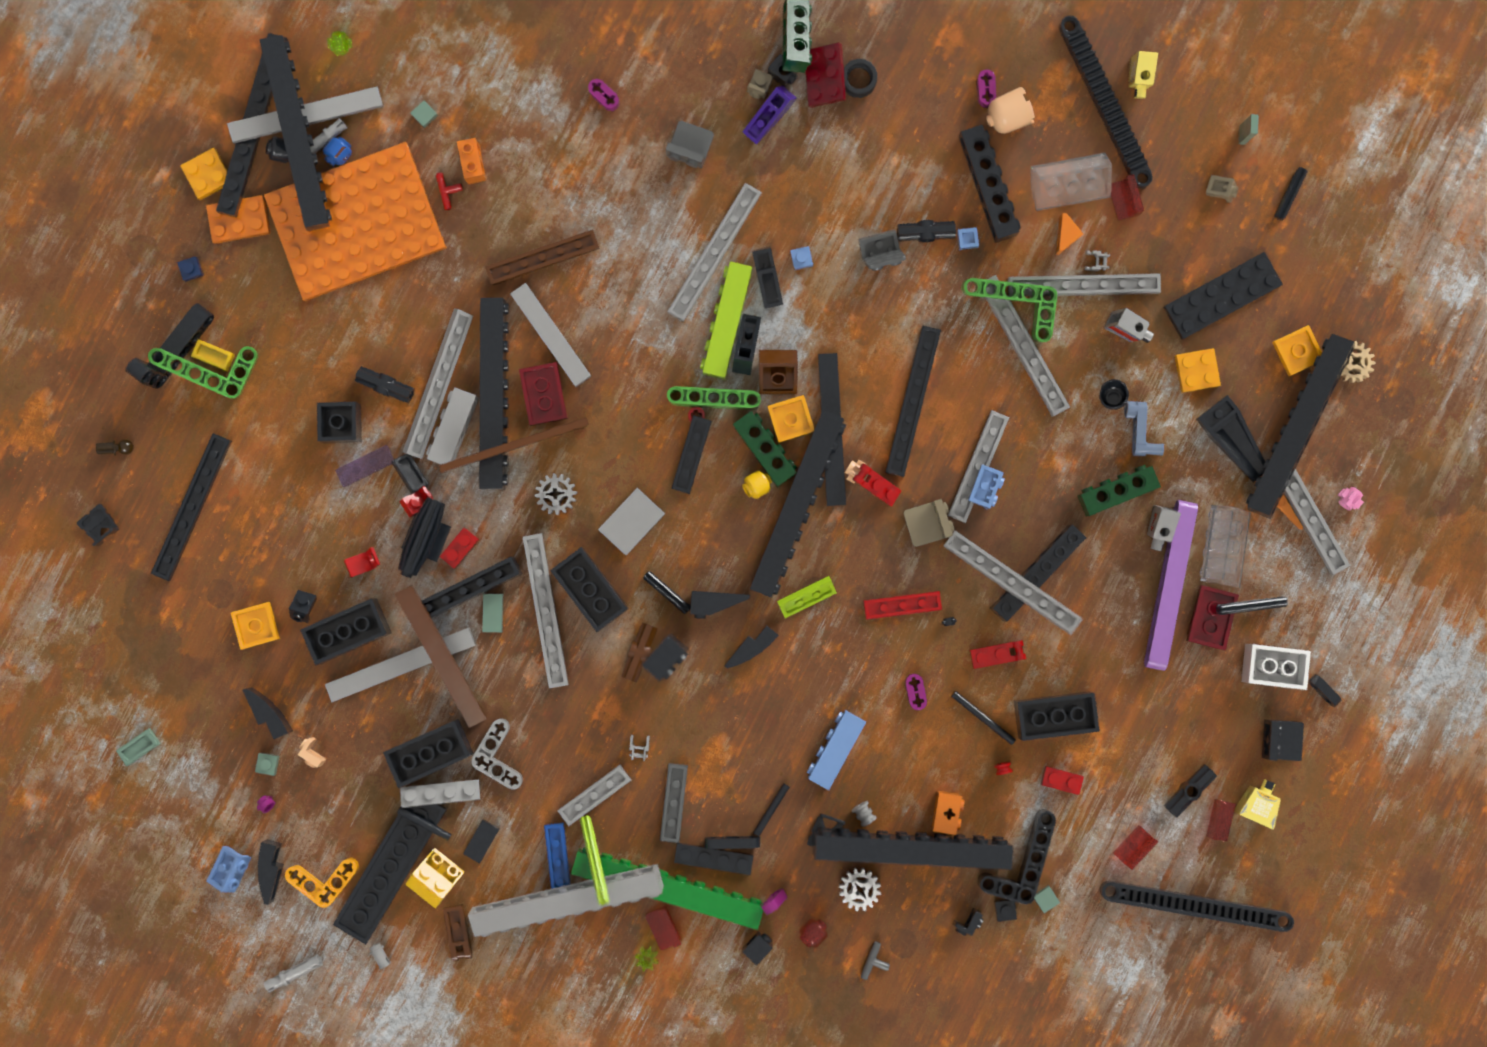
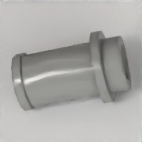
[369,942,391,969]

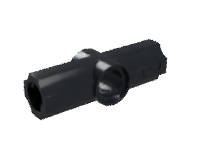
[897,220,956,243]
[355,366,415,404]
[1164,764,1217,818]

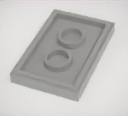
[598,488,665,556]

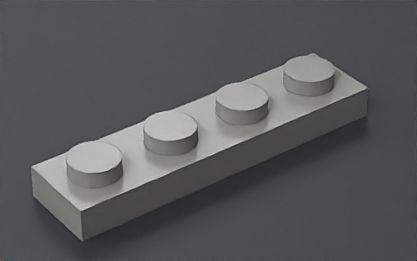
[400,780,480,808]

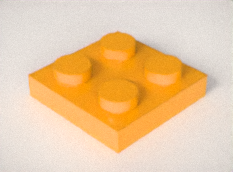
[180,148,227,200]
[1272,325,1322,376]
[1175,348,1221,393]
[767,395,815,443]
[231,602,280,650]

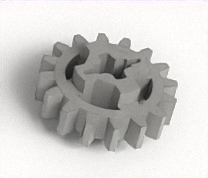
[535,473,577,515]

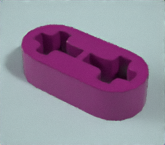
[977,69,996,108]
[588,79,619,111]
[905,674,927,710]
[761,888,788,915]

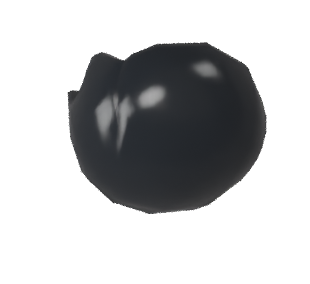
[1099,379,1129,410]

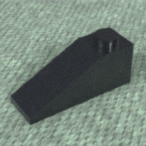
[732,314,761,376]
[690,591,750,619]

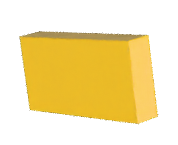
[191,339,235,372]

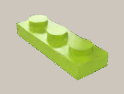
[777,576,837,618]

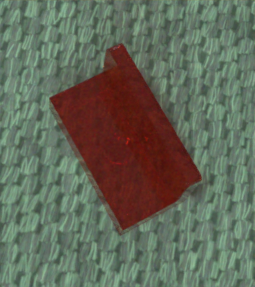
[1108,174,1144,221]
[1206,799,1236,842]
[1113,825,1158,870]
[645,905,682,950]

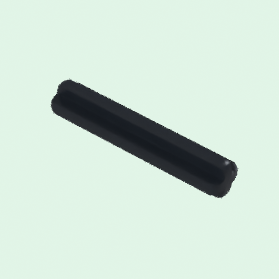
[1274,167,1308,221]
[643,571,691,614]

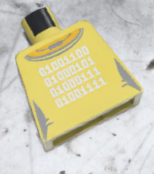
[1129,51,1158,99]
[1233,779,1280,829]

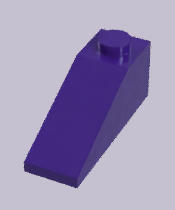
[743,86,797,144]

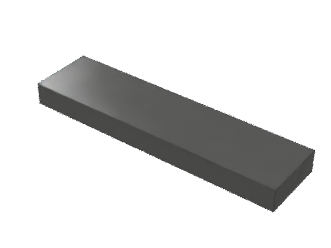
[660,763,688,843]

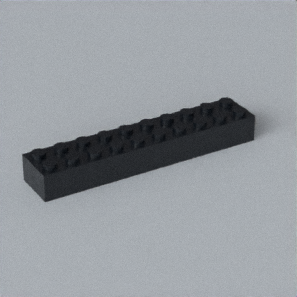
[812,827,1013,870]

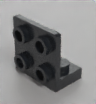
[1262,719,1304,761]

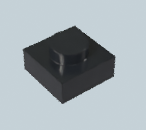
[994,899,1017,922]

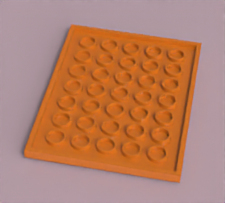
[264,142,447,301]

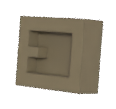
[747,69,773,99]
[1206,175,1238,203]

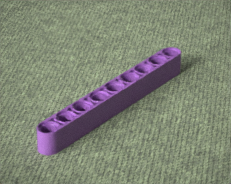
[1144,500,1198,671]

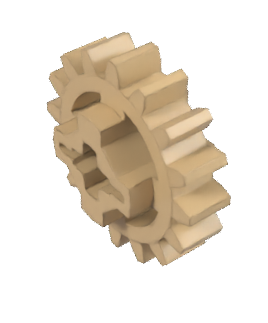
[1342,341,1376,383]

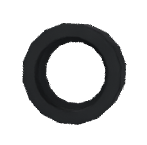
[844,59,877,98]

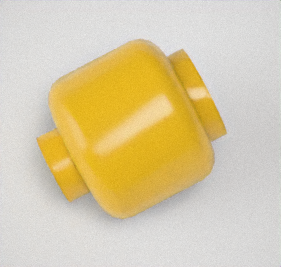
[742,471,772,499]

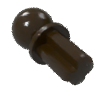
[96,439,134,456]

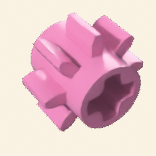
[1338,487,1364,511]

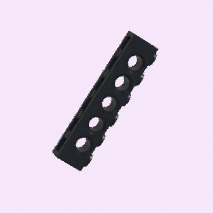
[959,124,1021,243]
[990,524,1086,622]

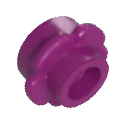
[257,795,275,813]

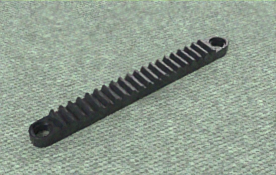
[1059,16,1153,189]
[1100,881,1294,932]

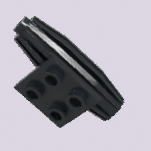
[398,497,451,578]

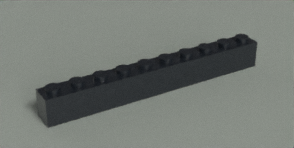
[259,35,332,231]
[479,298,509,490]
[1246,334,1355,519]
[750,410,846,598]

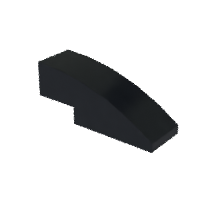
[751,246,783,309]
[725,625,779,669]
[243,687,293,739]
[258,839,284,905]

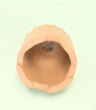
[986,87,1035,134]

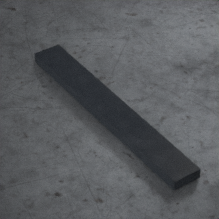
[885,325,941,477]
[818,353,846,506]
[151,433,232,581]

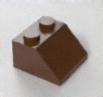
[759,350,798,394]

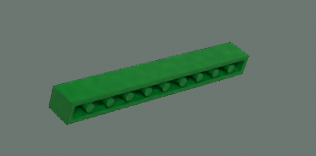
[571,847,763,930]

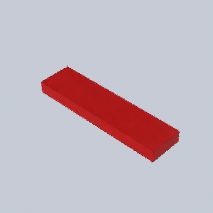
[863,591,942,620]

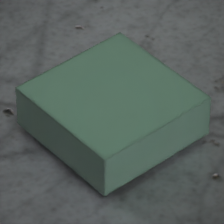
[411,100,438,128]
[1035,885,1060,913]

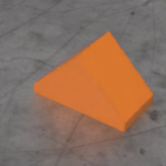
[1055,213,1083,255]

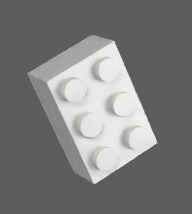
[1241,644,1311,690]

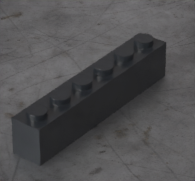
[422,557,522,619]

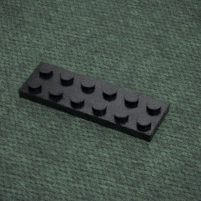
[1163,252,1283,340]

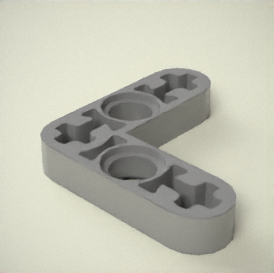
[472,718,523,790]

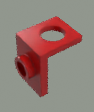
[344,547,380,578]

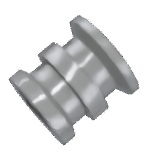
[851,801,877,827]

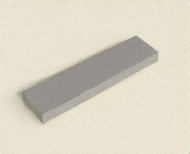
[558,765,631,826]

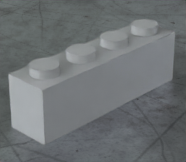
[426,387,479,464]

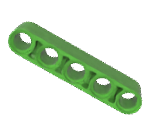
[667,386,761,410]

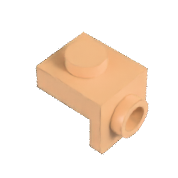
[298,737,326,768]

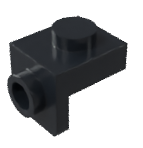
[289,590,317,623]
[953,908,983,936]

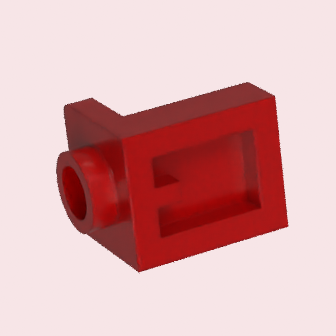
[399,486,433,518]

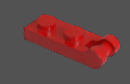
[852,463,902,507]
[969,640,1027,669]

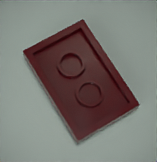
[806,42,846,108]
[519,362,568,426]
[1186,585,1239,651]

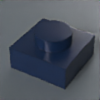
[177,256,204,282]

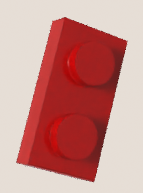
[440,527,480,569]
[1041,766,1084,795]

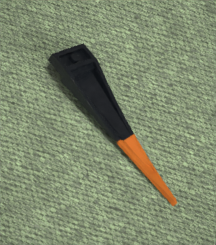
[1196,395,1303,530]

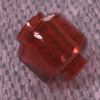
[799,919,828,948]

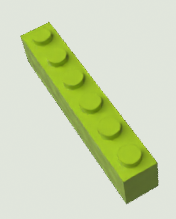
[700,261,752,380]

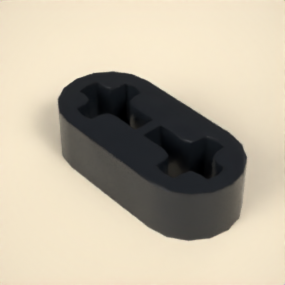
[1308,674,1342,707]

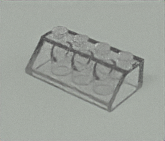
[1030,153,1112,211]
[1200,505,1251,588]

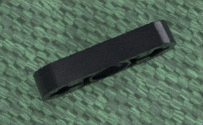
[704,836,760,849]

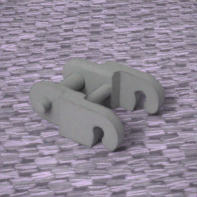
[1085,251,1110,271]
[629,735,650,761]

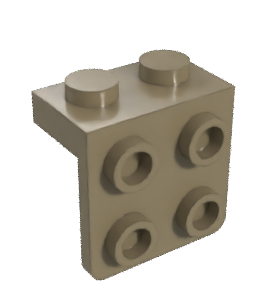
[903,499,955,547]

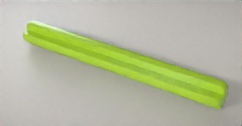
[580,815,609,906]

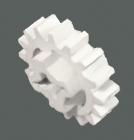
[839,868,881,911]

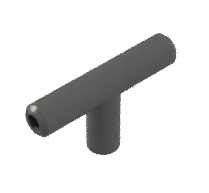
[861,941,890,980]

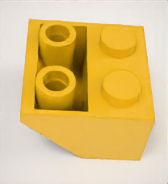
[405,848,465,909]

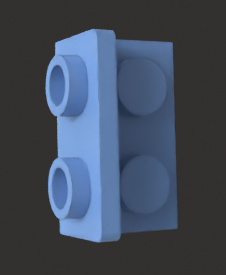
[968,464,1005,509]
[206,846,251,893]

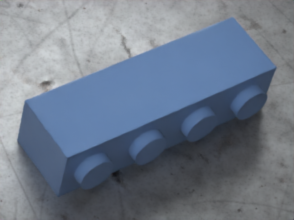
[806,710,866,790]

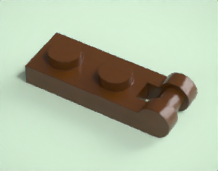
[443,904,473,962]

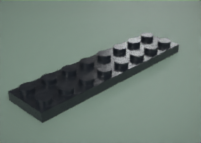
[333,804,447,945]

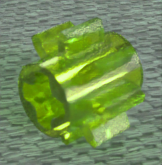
[327,31,352,55]
[635,946,659,972]

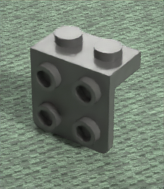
[665,121,714,168]
[858,229,906,271]

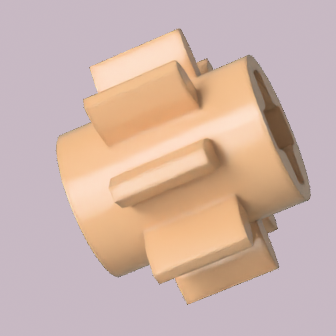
[845,460,866,483]

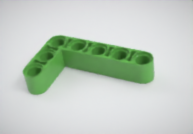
[961,278,1057,342]
[148,346,258,399]

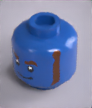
[323,137,352,166]

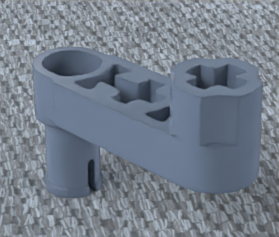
[1124,401,1164,456]

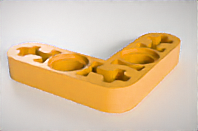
[285,858,359,908]

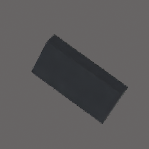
[391,454,429,494]
[463,819,500,863]

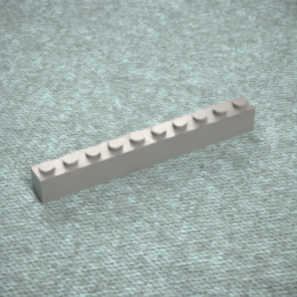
[468,864,664,937]

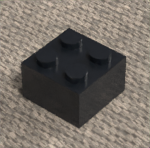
[317,402,362,443]

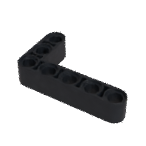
[125,303,214,389]
[977,809,1056,905]

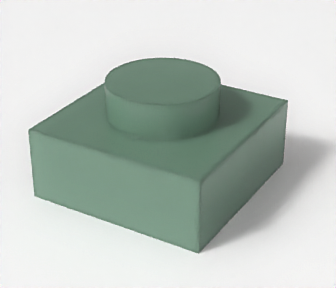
[255,752,280,776]

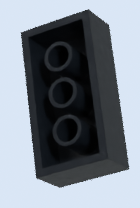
[550,547,629,632]
[300,598,392,665]
[641,634,689,681]
[1014,691,1100,741]
[383,719,474,788]

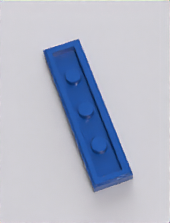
[544,822,571,889]

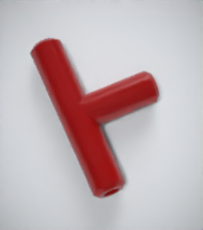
[436,172,463,210]

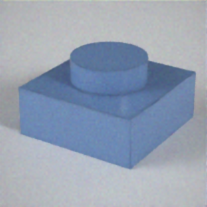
[957,227,979,250]
[790,246,813,270]

